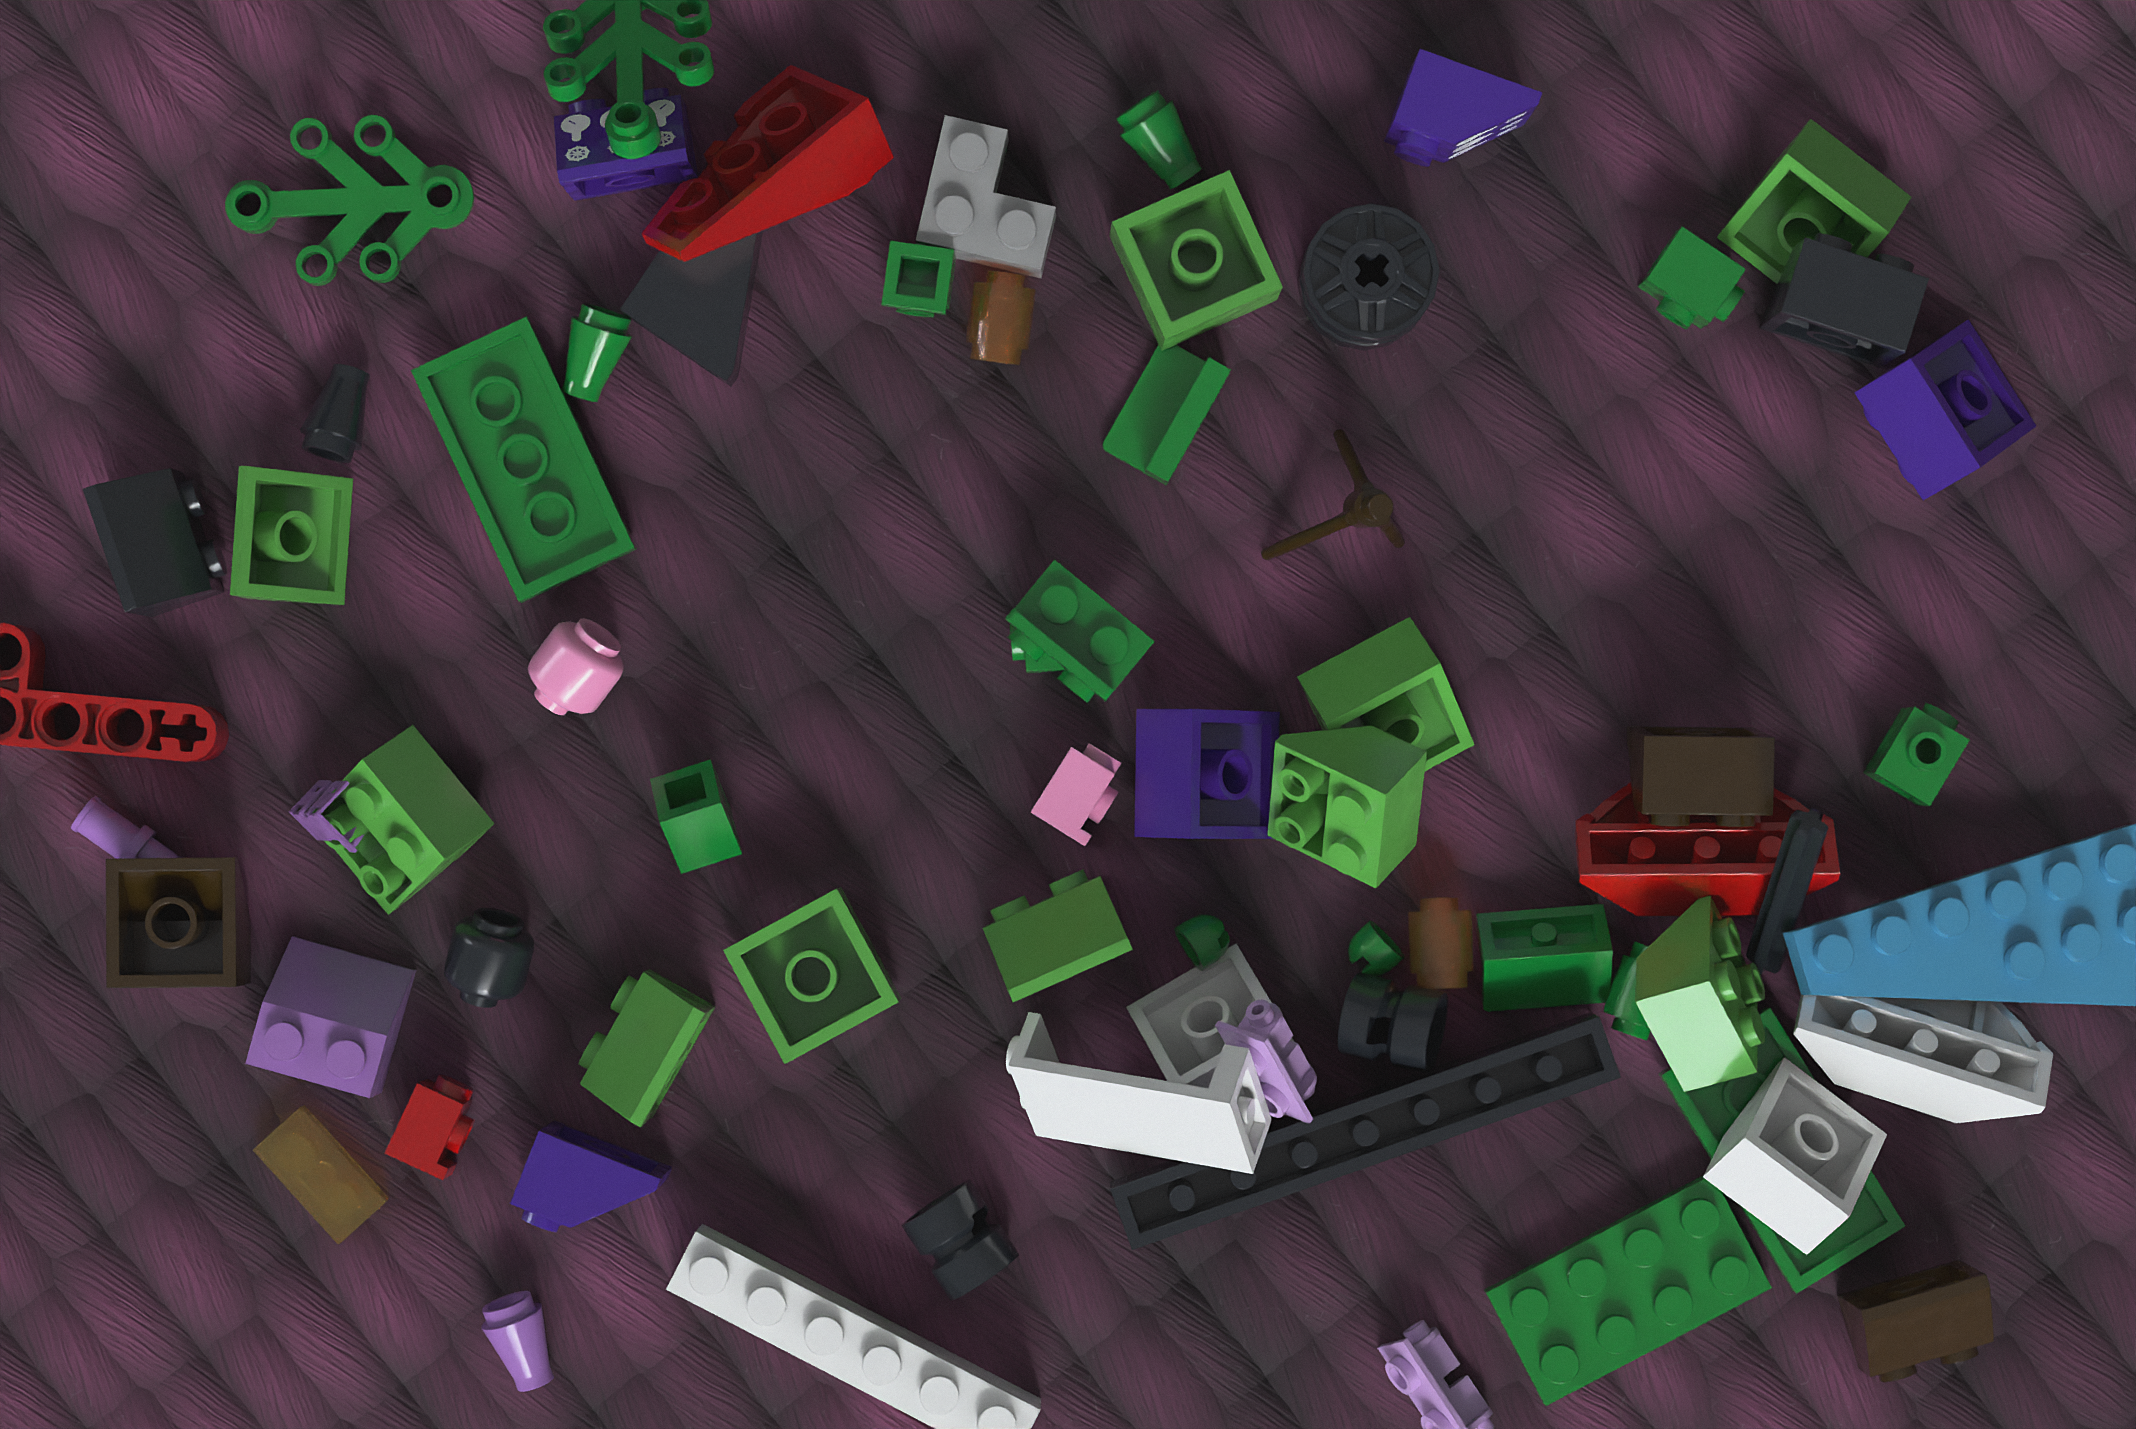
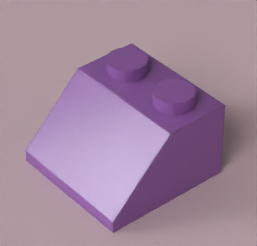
[245,936,416,1098]

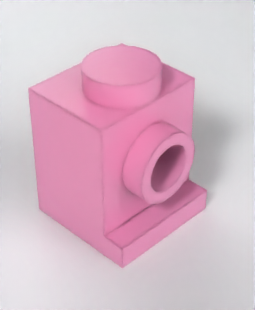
[1031,743,1121,846]

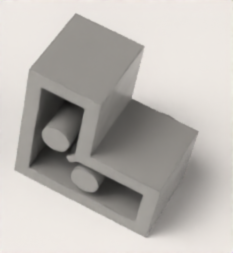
[916,115,1056,279]

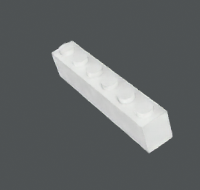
[666,1224,1041,1429]

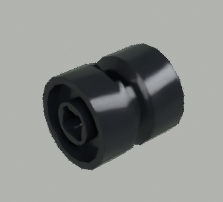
[1338,973,1448,1073]
[901,1179,1019,1301]

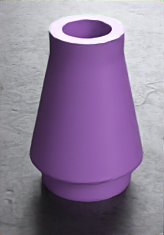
[481,1291,554,1392]

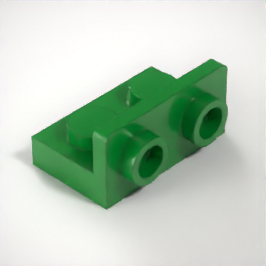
[1005,559,1155,703]

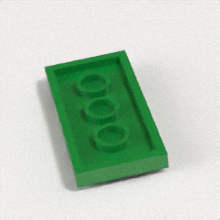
[411,316,637,603]
[1658,1007,1905,1294]
[1484,1175,1772,1406]

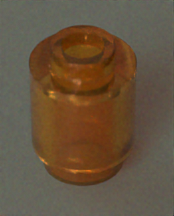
[966,271,1036,365]
[1408,897,1474,989]

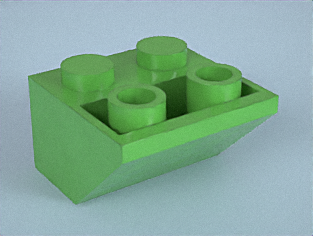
[312,725,495,915]
[1268,726,1427,889]
[1635,895,1765,1092]

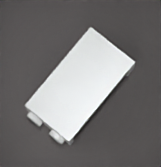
[1006,1012,1272,1174]

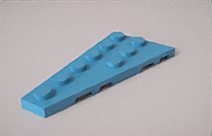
[1783,824,2136,1006]

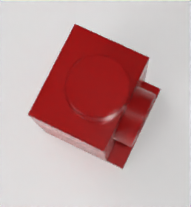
[385,1074,475,1180]

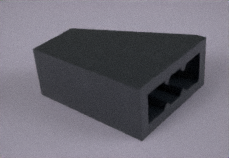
[620,230,763,387]

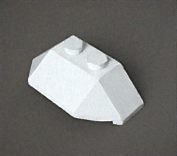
[1793,995,2053,1123]

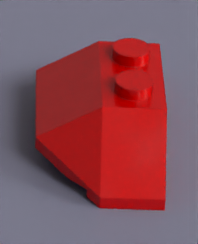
[1574,782,1840,916]

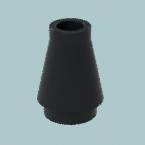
[300,364,370,463]

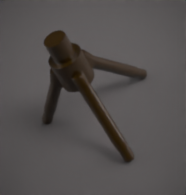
[1261,429,1405,560]

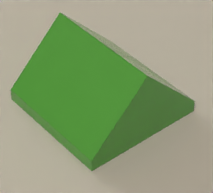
[230,466,353,605]

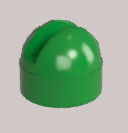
[1174,914,1230,971]
[1348,921,1405,977]

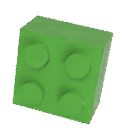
[1110,170,1283,351]
[723,887,902,1064]

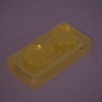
[253,1105,390,1245]

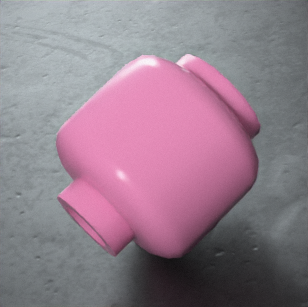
[528,618,624,715]

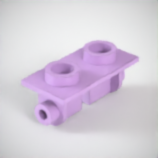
[1215,1000,1317,1124]
[1377,1320,1495,1429]

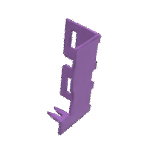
[289,780,364,853]

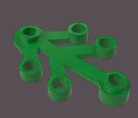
[543,0,714,159]
[225,115,475,286]

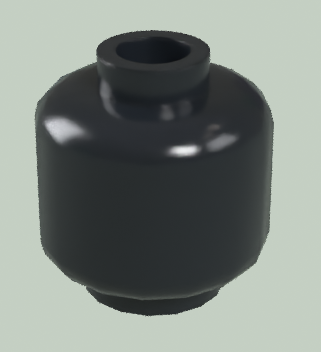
[444,908,534,1008]

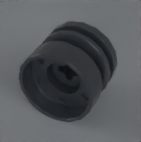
[1297,203,1440,351]

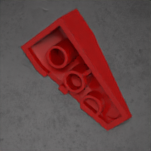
[641,65,894,262]

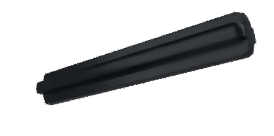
[1745,807,1828,975]

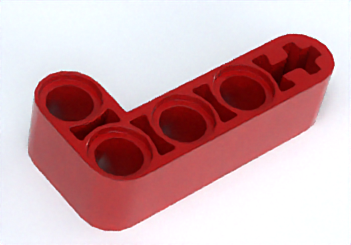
[0,623,229,762]

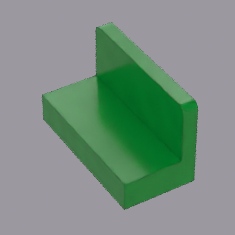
[1103,345,1231,486]
[1476,904,1613,1012]

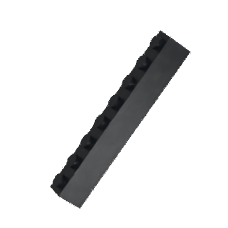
[1110,1012,1621,1250]

